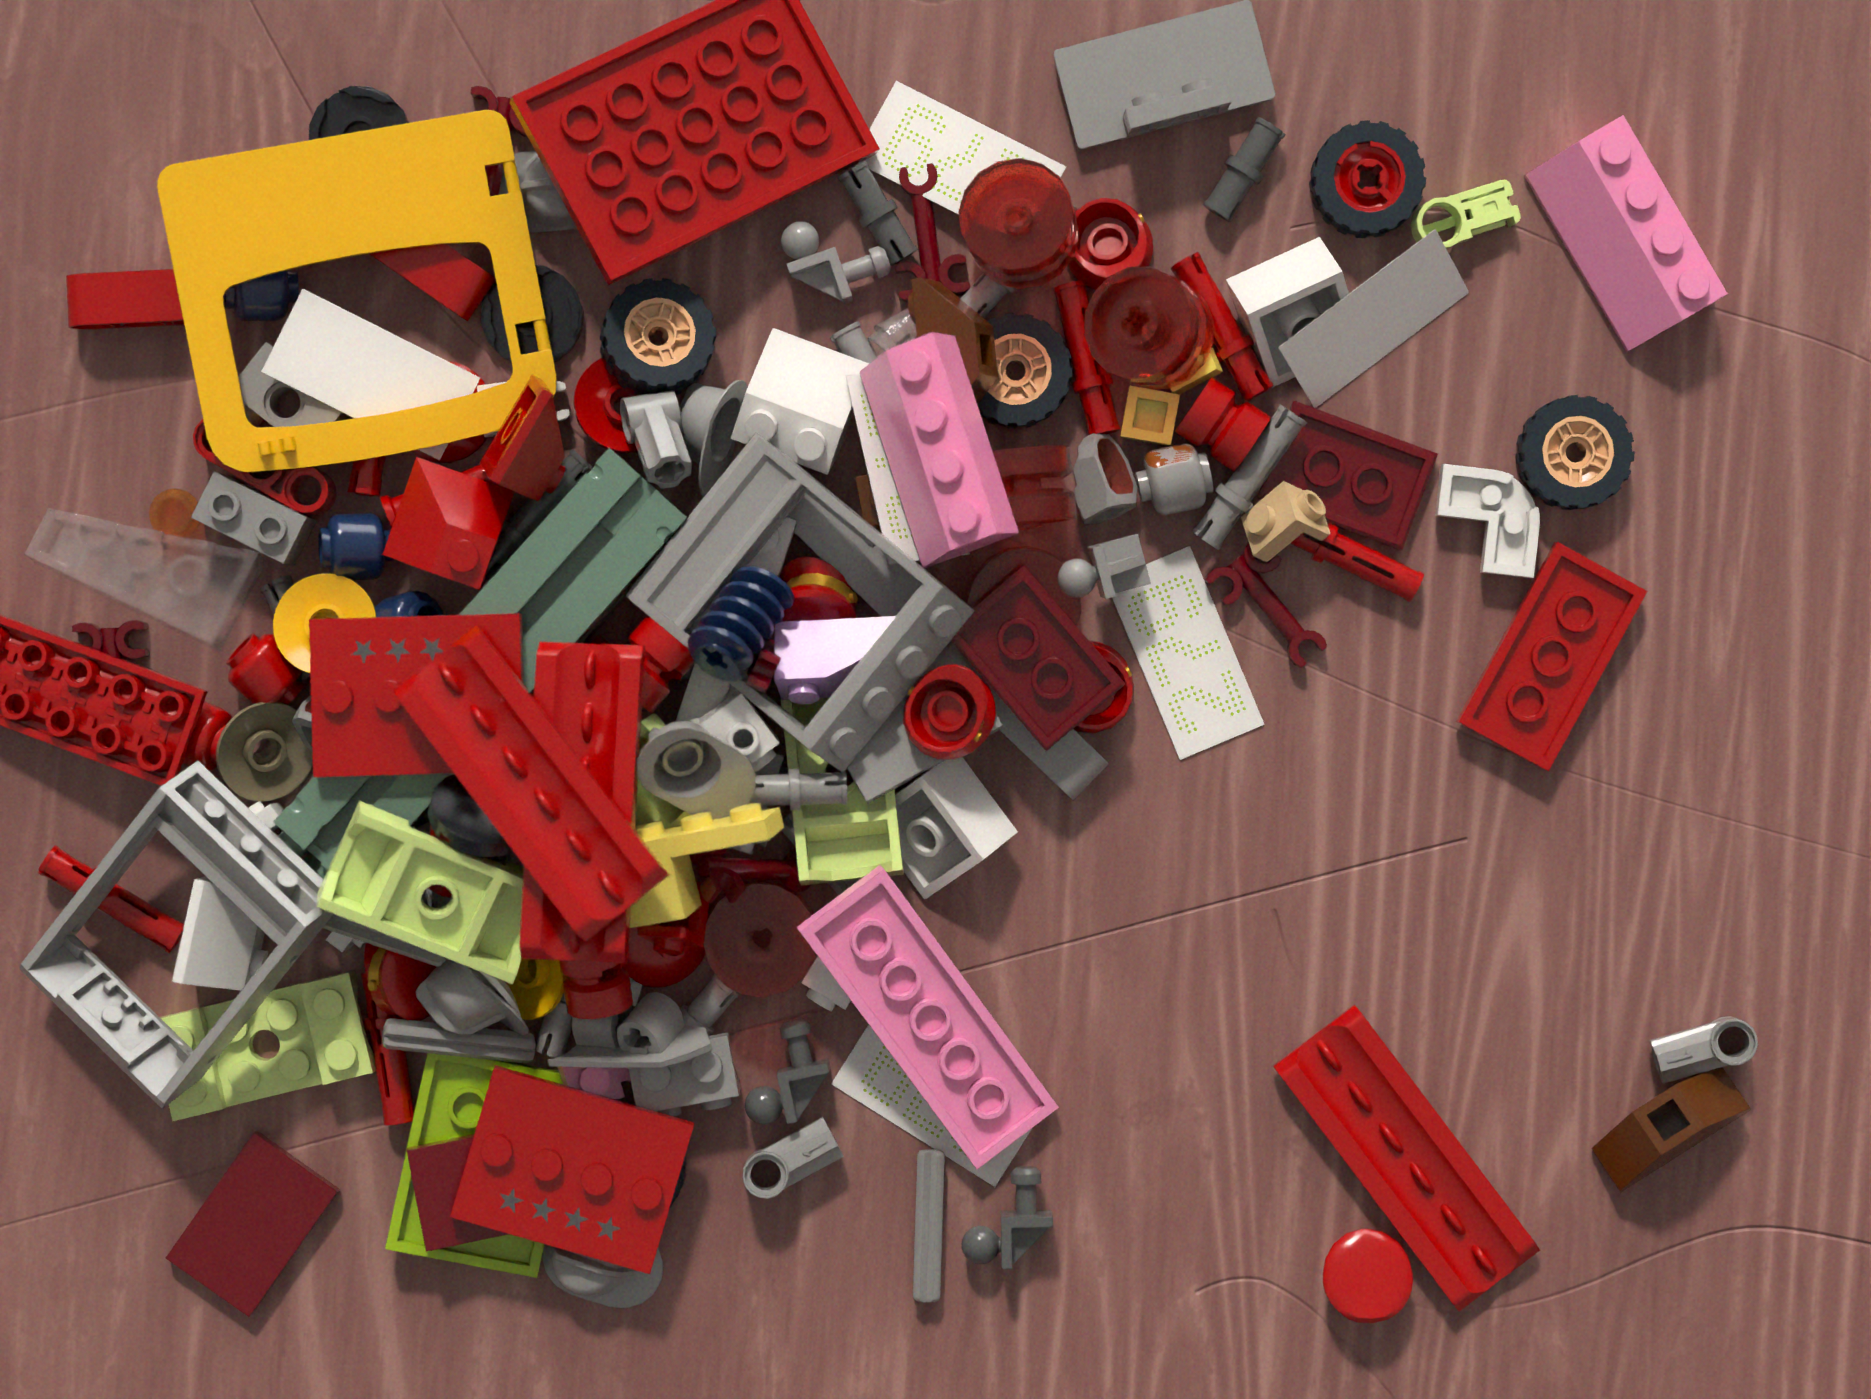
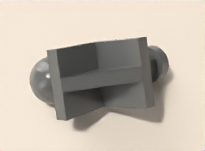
[745,1018,831,1125]
[961,1166,1053,1269]

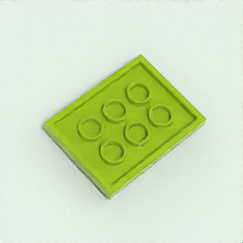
[385,1053,564,1278]

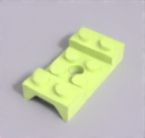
[781,698,904,886]
[317,801,524,984]
[160,970,376,1121]

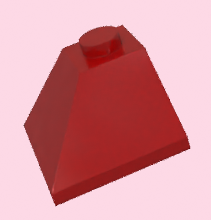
[480,374,566,502]
[382,457,515,590]

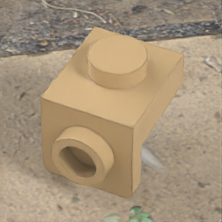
[1241,481,1330,562]

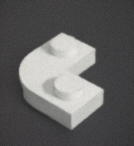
[1435,464,1540,578]

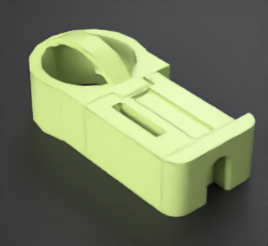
[1411,180,1521,249]

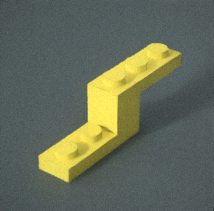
[630,803,784,928]

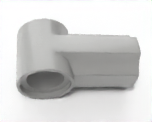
[620,390,691,489]
[1649,1016,1758,1084]
[742,1117,844,1199]

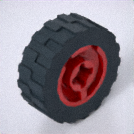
[1309,120,1426,239]

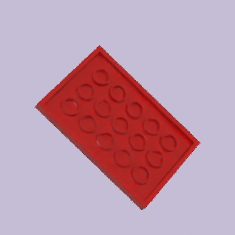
[509,0,880,286]

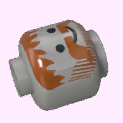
[1135,443,1213,515]

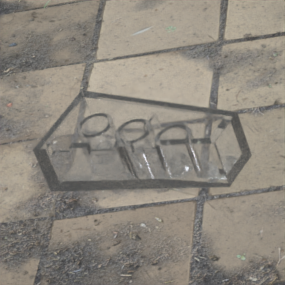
[25,508,267,652]

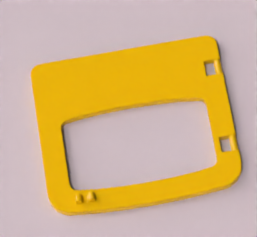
[157,110,556,472]

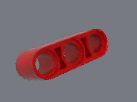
[369,244,496,321]
[66,269,184,330]
[193,419,337,516]

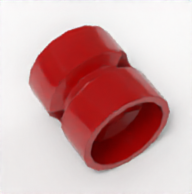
[1174,377,1271,472]
[629,615,695,714]
[559,961,633,1019]

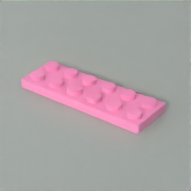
[797,865,1059,1169]

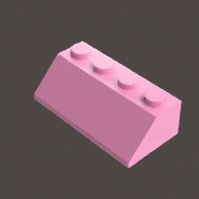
[1524,115,1728,352]
[859,332,1019,568]

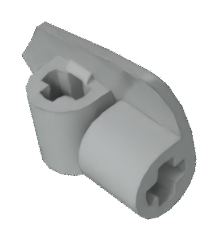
[547,992,713,1068]

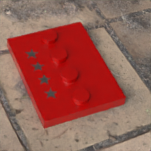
[309,613,524,777]
[450,1065,694,1274]

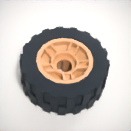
[599,278,716,395]
[977,313,1073,429]
[1515,395,1635,510]

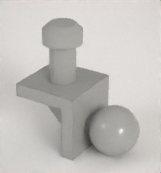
[781,221,891,304]
[1057,534,1151,599]

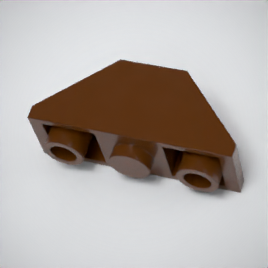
[908,277,998,405]
[1591,1067,1751,1193]

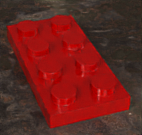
[1456,542,1648,771]

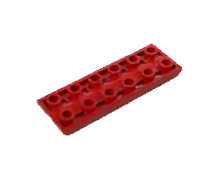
[0,614,208,786]
[394,625,670,942]
[520,642,645,964]
[1273,1005,1540,1312]

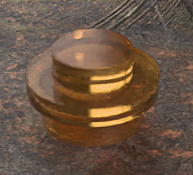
[149,489,200,540]

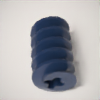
[687,566,795,682]

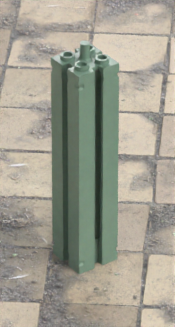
[273,448,688,879]

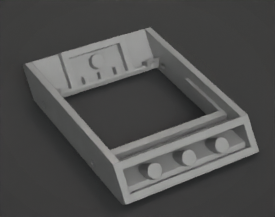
[626,433,975,772]
[20,761,334,1109]

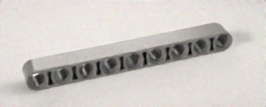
[788,463,1109,801]

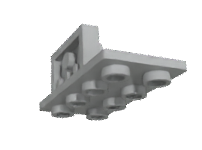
[1053,0,1275,150]

